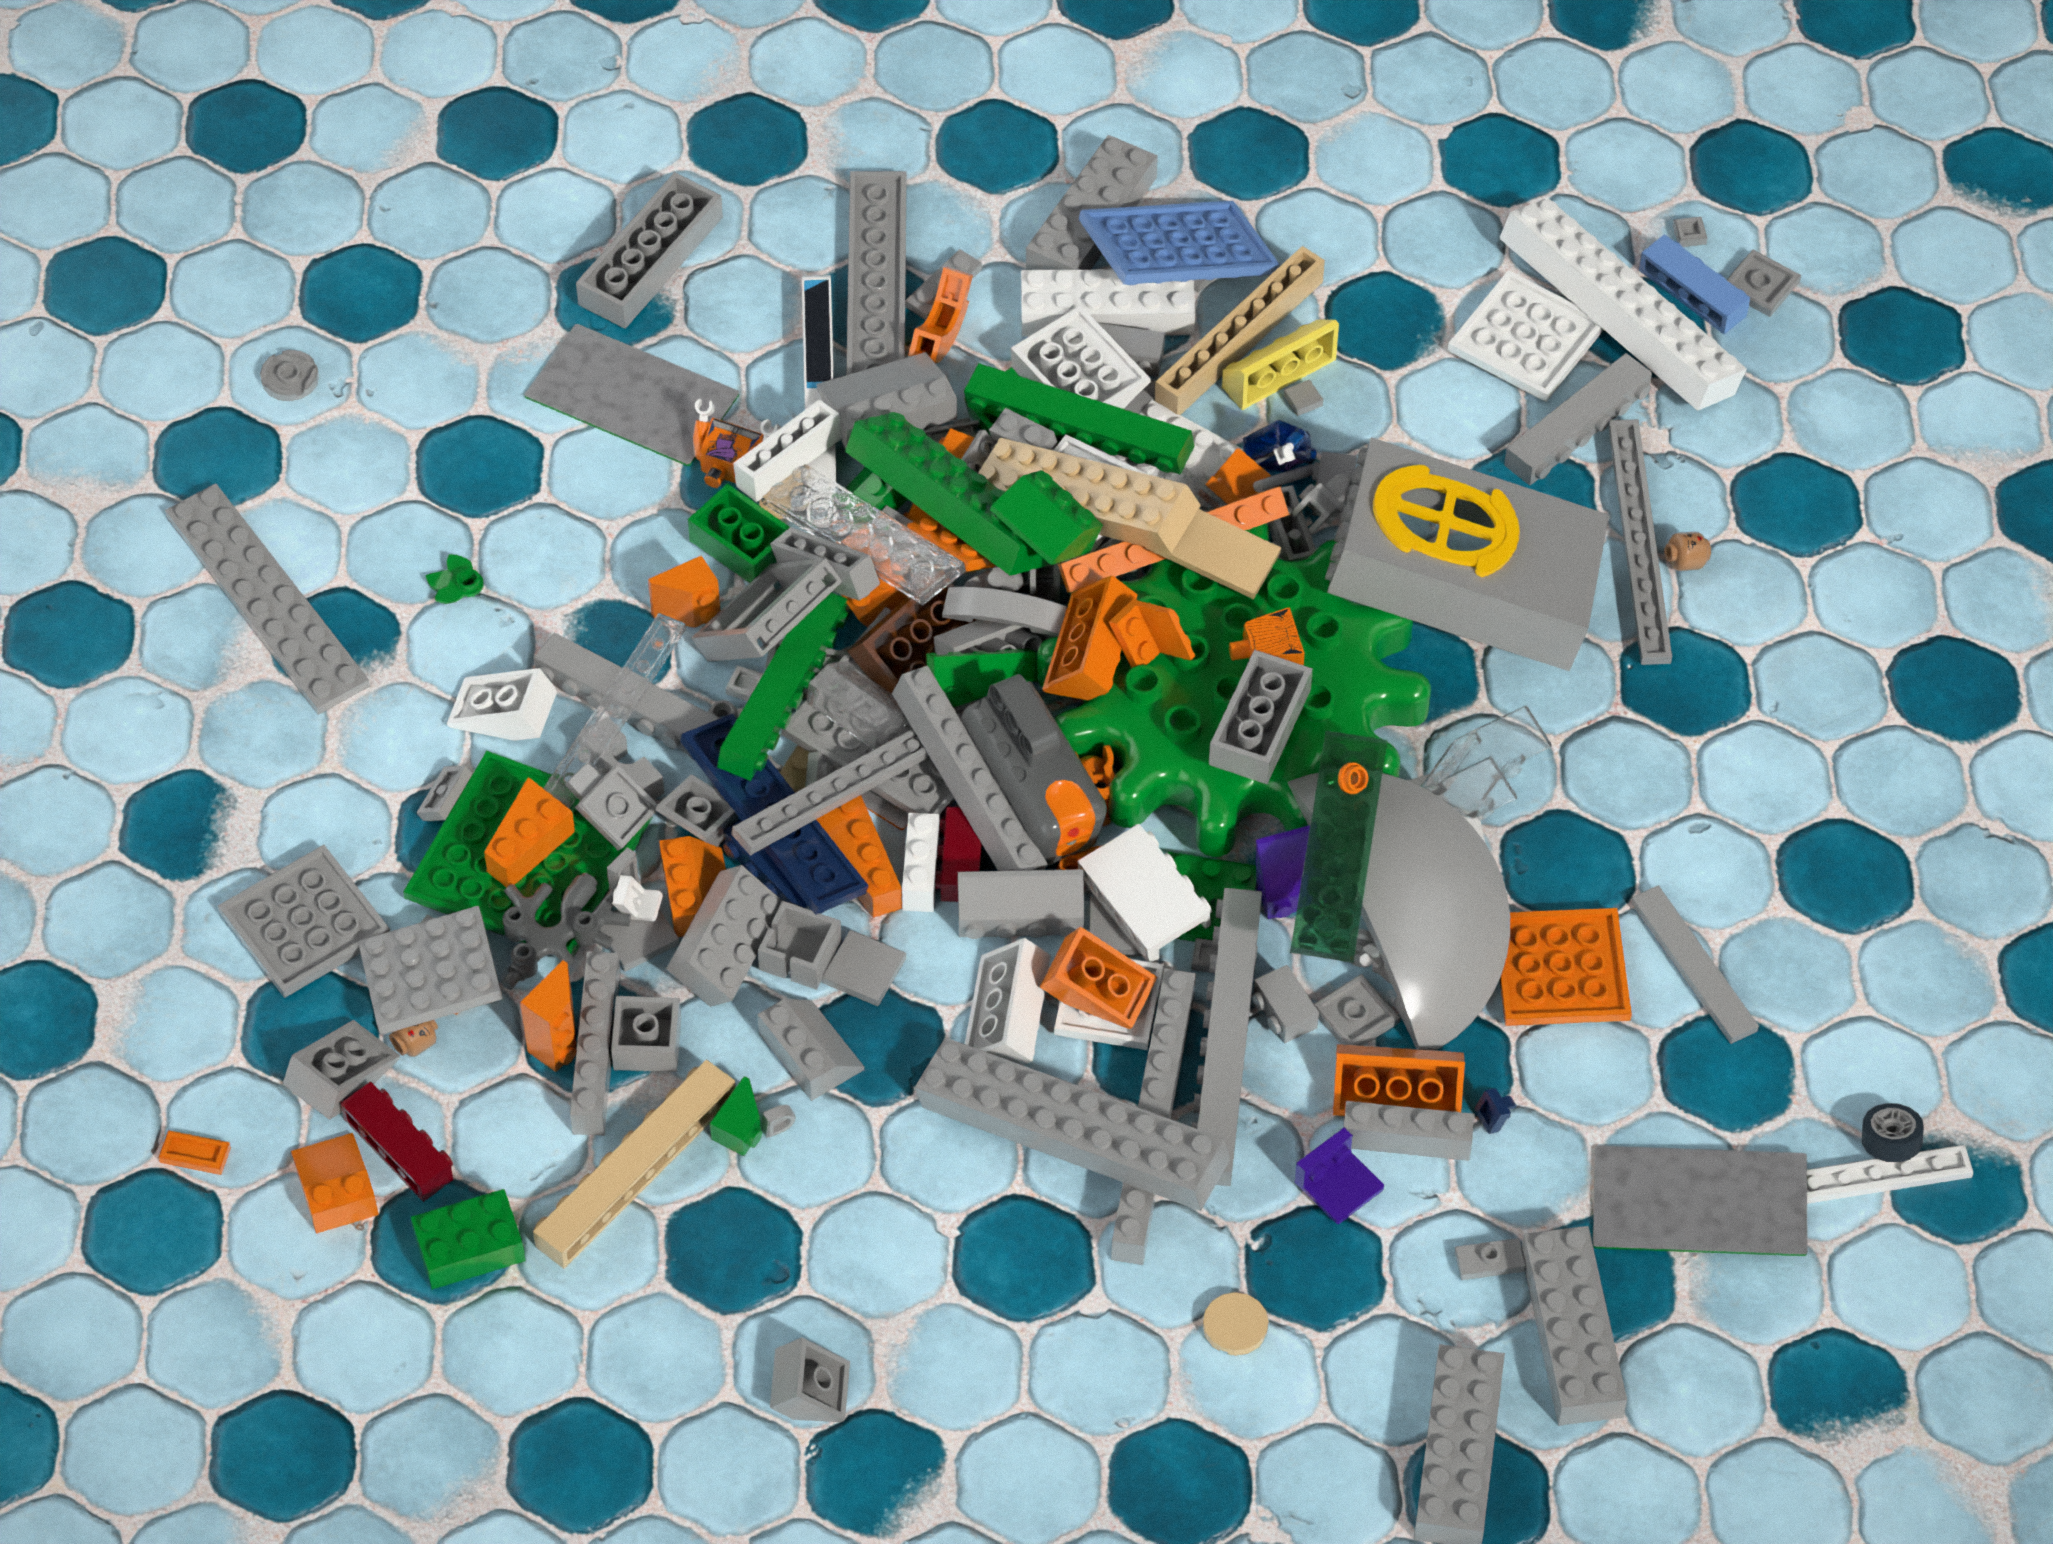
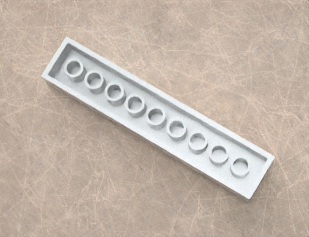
[1499,198,1747,411]

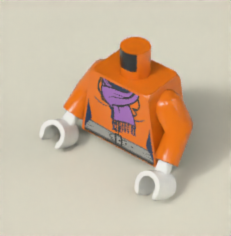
[693,399,781,488]

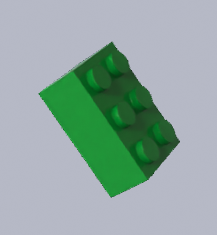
[688,483,790,583]
[411,1189,526,1290]

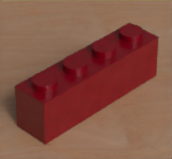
[340,1081,454,1202]

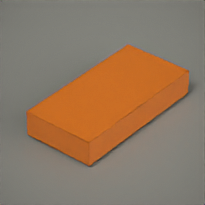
[158,1130,231,1175]

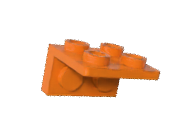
[1200,448,1282,507]
[1109,599,1195,668]

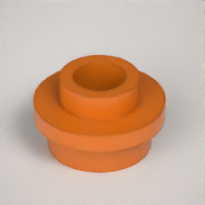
[1338,762,1368,794]

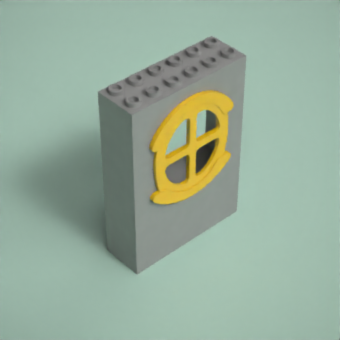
[1325,437,1609,671]

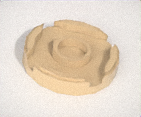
[1203,1292,1269,1356]

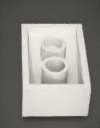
[447,668,557,741]

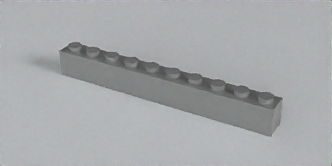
[1191,888,1262,1186]
[1111,969,1196,1265]

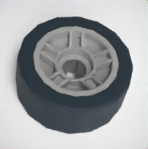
[1862,1103,1924,1162]

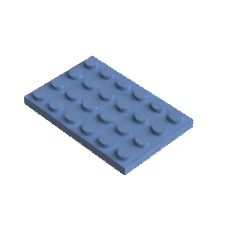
[1079,201,1280,285]

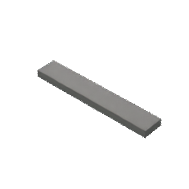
[1631,885,1759,1044]

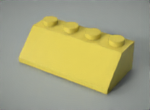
[1222,319,1339,410]

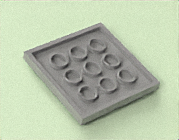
[218,845,390,998]
[358,906,503,1035]

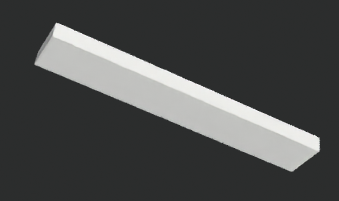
[1807,1144,1973,1204]

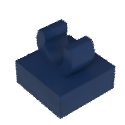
[1474,1088,1517,1134]

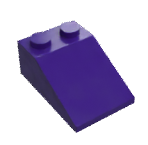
[1256,824,1327,920]

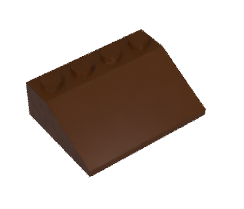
[847,571,979,697]

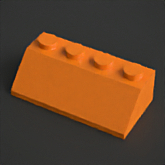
[1042,575,1138,700]
[1333,1044,1465,1116]

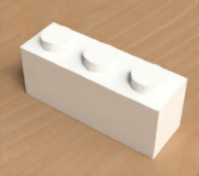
[902,813,940,912]

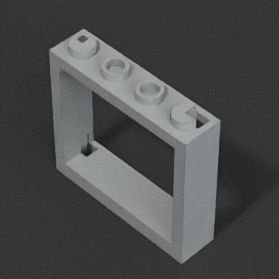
[691,558,842,661]

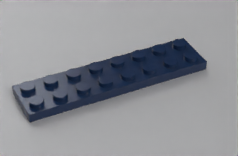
[680,713,869,915]

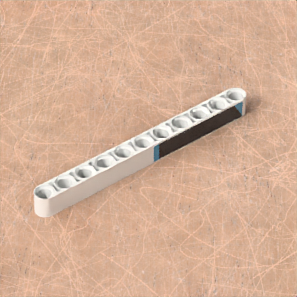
[802,275,838,531]

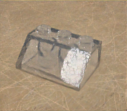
[807,661,909,750]

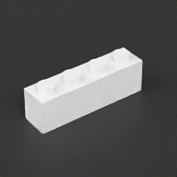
[733,399,842,502]

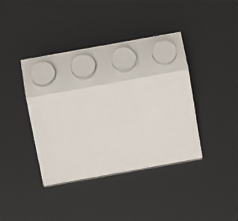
[1011,305,1151,409]

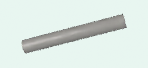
[1253,464,1314,493]

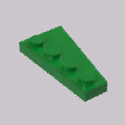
[926,648,1037,707]

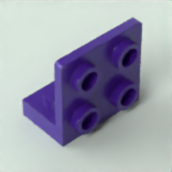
[1294,1127,1384,1224]

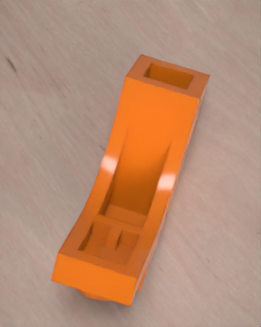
[908,266,973,364]

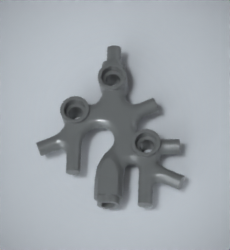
[502,873,631,990]

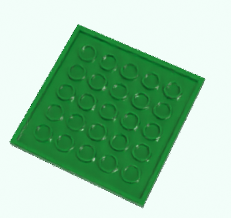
[403,751,653,957]

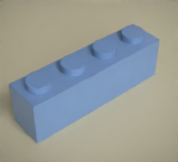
[1639,234,1750,334]

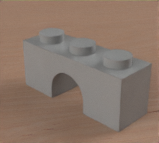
[578,717,664,800]

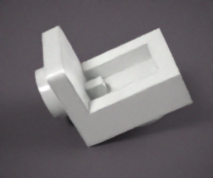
[612,875,663,921]

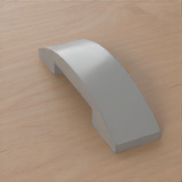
[942,587,1067,636]

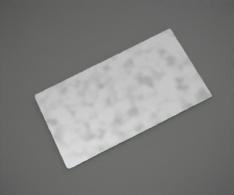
[525,324,739,466]
[1593,1146,1808,1256]

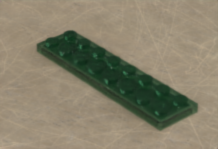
[1290,731,1387,963]

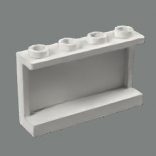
[1077,824,1212,963]

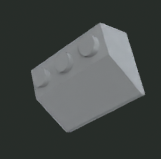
[758,999,864,1101]

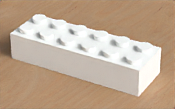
[1021,269,1195,337]

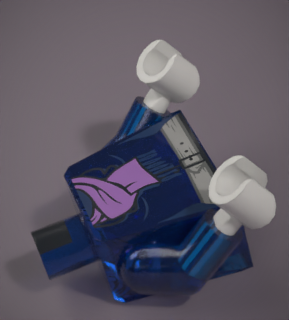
[1243,420,1317,472]

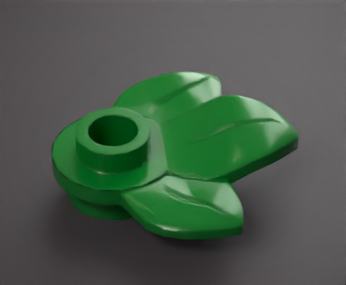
[426,554,484,604]

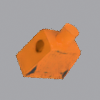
[1229,607,1305,666]

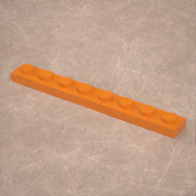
[1058,486,1289,593]

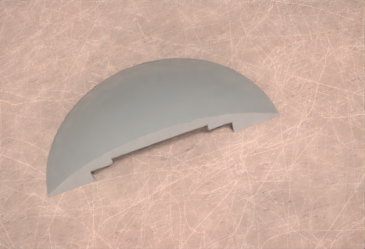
[1288,770,1510,1051]

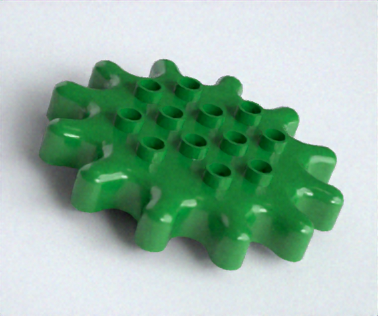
[1037,523,1431,857]

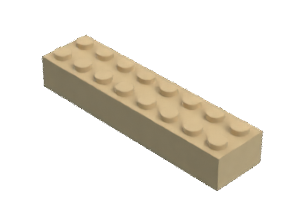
[978,437,1201,554]

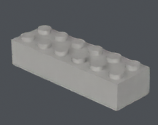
[1026,135,1158,270]
[576,172,723,329]
[1522,1226,1627,1426]
[1414,1344,1505,1544]

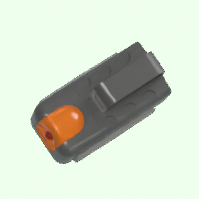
[961,674,1107,866]

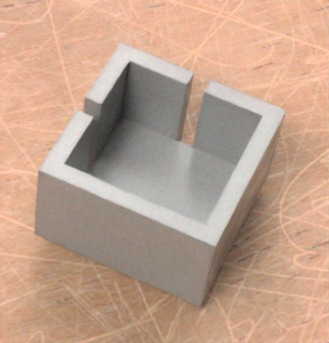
[758,901,841,990]

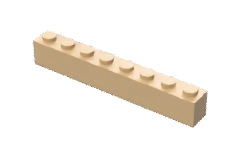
[1155,246,1325,415]
[533,1059,736,1269]

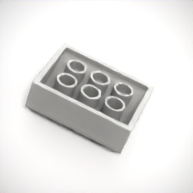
[817,352,957,449]

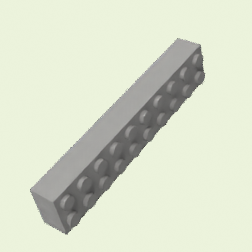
[915,1037,1230,1211]

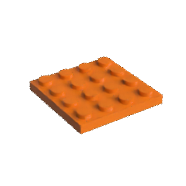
[1499,908,1632,1026]

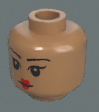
[1664,531,1711,571]
[389,1020,438,1057]

